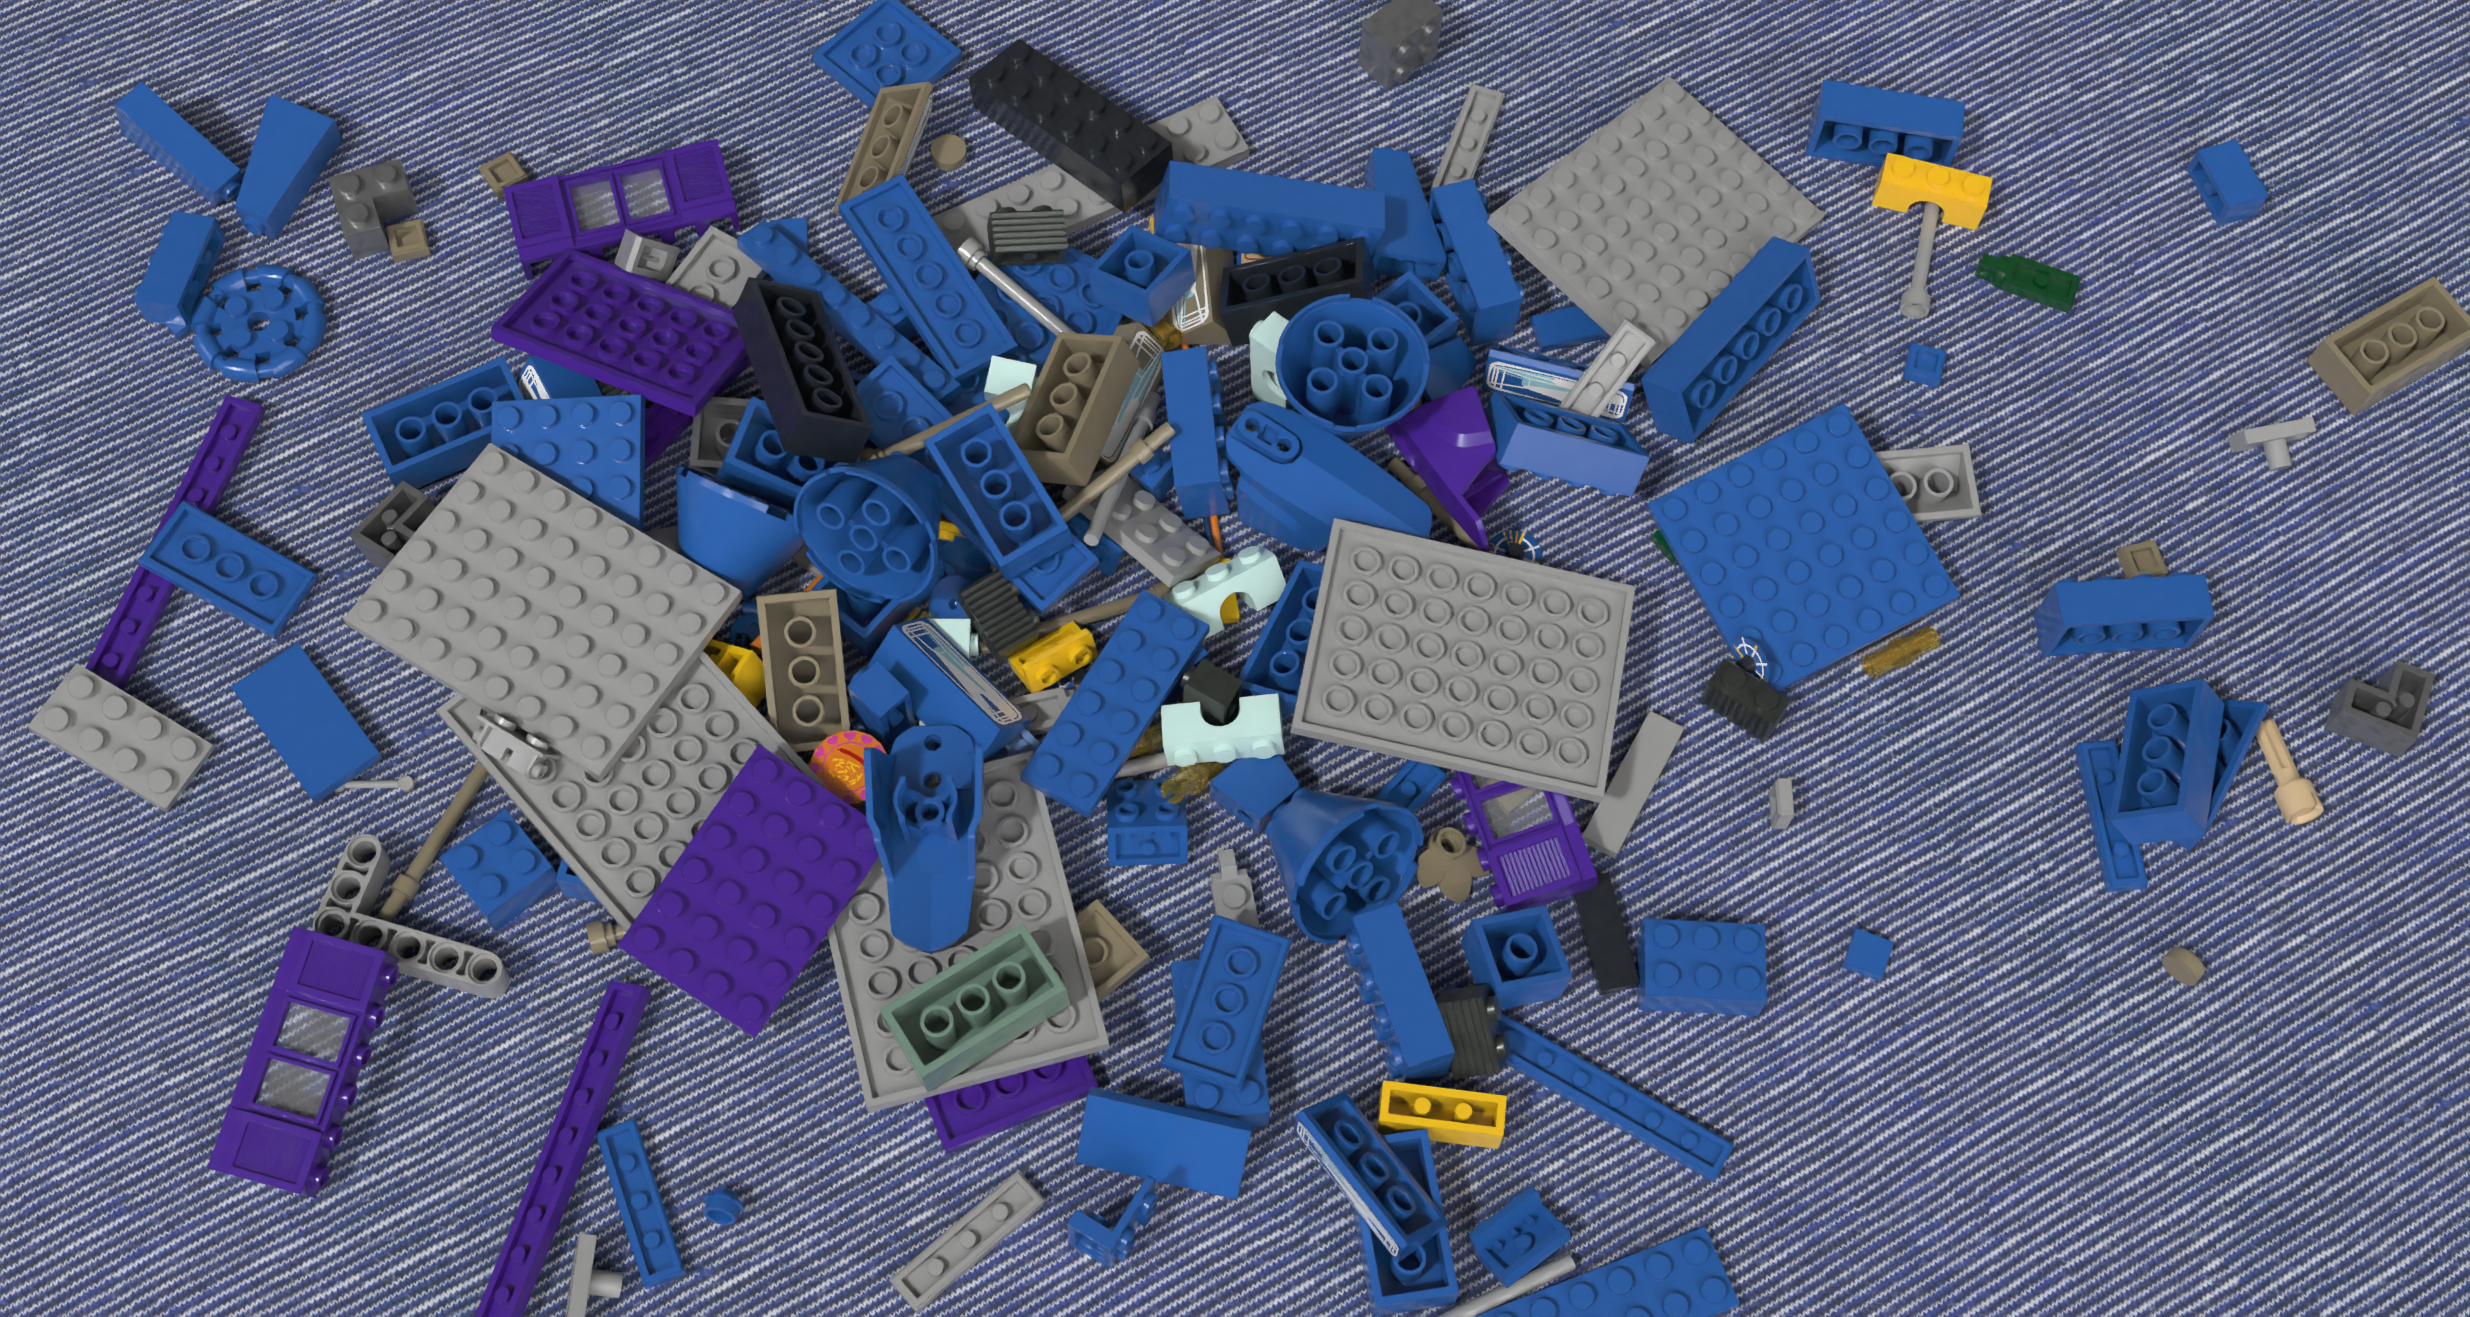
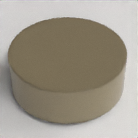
[931,134,967,171]
[2162,947,2205,986]

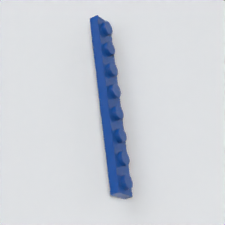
[736,220,961,406]

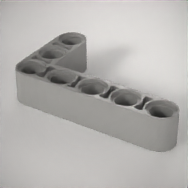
[313,834,510,999]

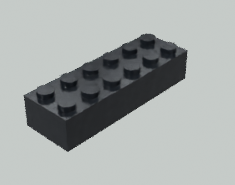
[969,39,1174,213]
[732,277,873,464]

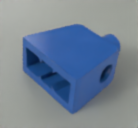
[1210,754,1301,832]

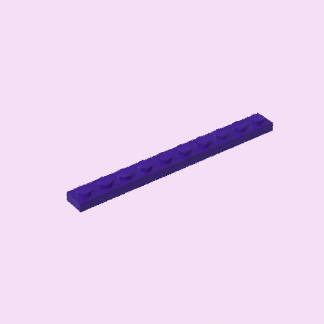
[85,395,265,690]
[475,980,651,1317]

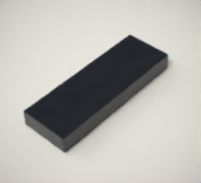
[1571,872,1640,995]

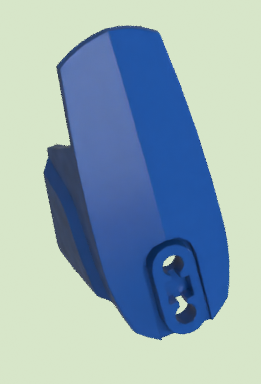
[1225,401,1431,552]
[864,725,984,954]

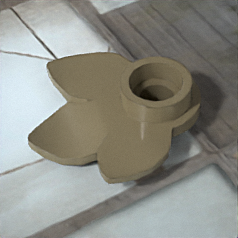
[1416,827,1490,903]

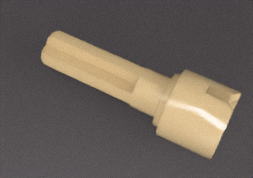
[2255,719,2324,825]

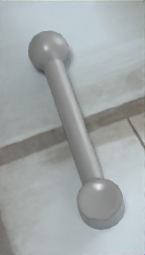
[335,776,415,792]

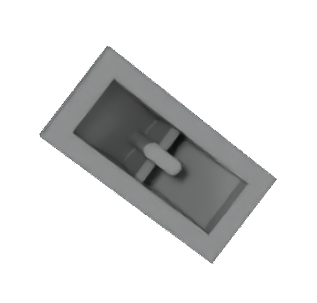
[614,229,680,282]

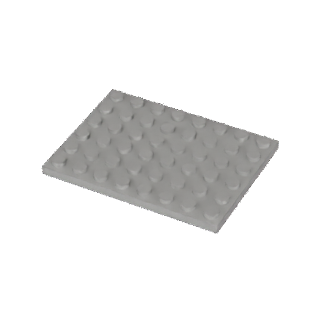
[1487,76,1825,369]
[343,443,743,782]
[1290,518,1636,803]
[436,650,825,932]
[827,751,1110,1113]

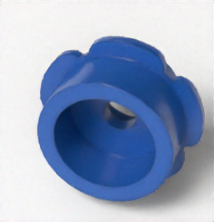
[703,1188,744,1225]

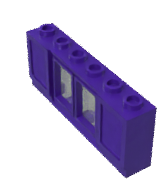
[503,139,741,281]
[1450,770,1598,913]
[207,926,399,1198]

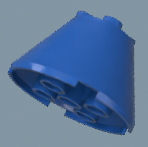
[1275,294,1430,442]
[793,451,943,603]
[676,465,807,601]
[1265,787,1423,943]

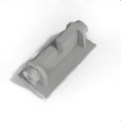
[473,712,560,780]

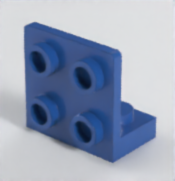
[1106,777,1188,866]
[1067,1175,1158,1269]

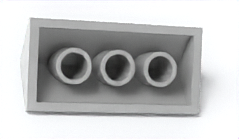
[1874,444,1981,523]

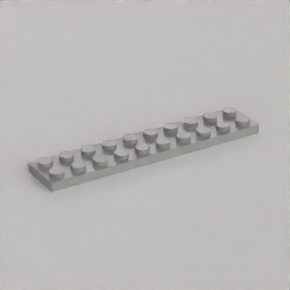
[932,96,1249,276]

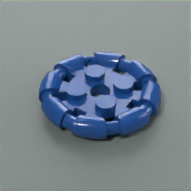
[191,264,327,383]

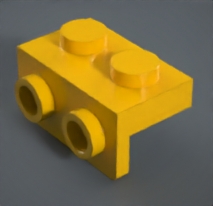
[1008,621,1099,693]

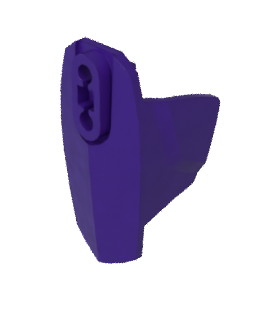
[1384,386,1510,552]

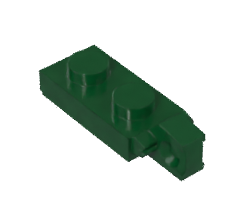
[1975,253,2081,313]

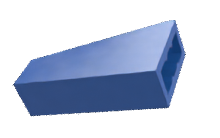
[115,81,242,207]
[235,94,343,239]
[1365,147,1446,282]

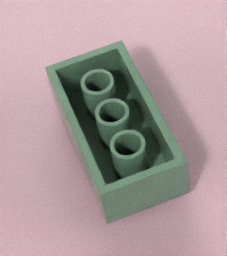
[880,923,1070,1092]

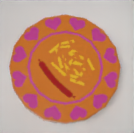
[810,730,886,808]

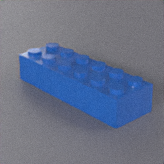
[1154,160,1385,258]
[1641,236,1821,444]

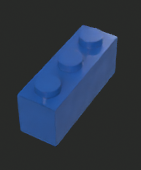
[134,211,226,328]

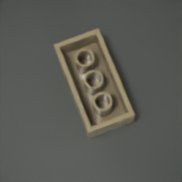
[2307,276,2470,416]
[1012,332,1140,486]
[756,588,850,752]

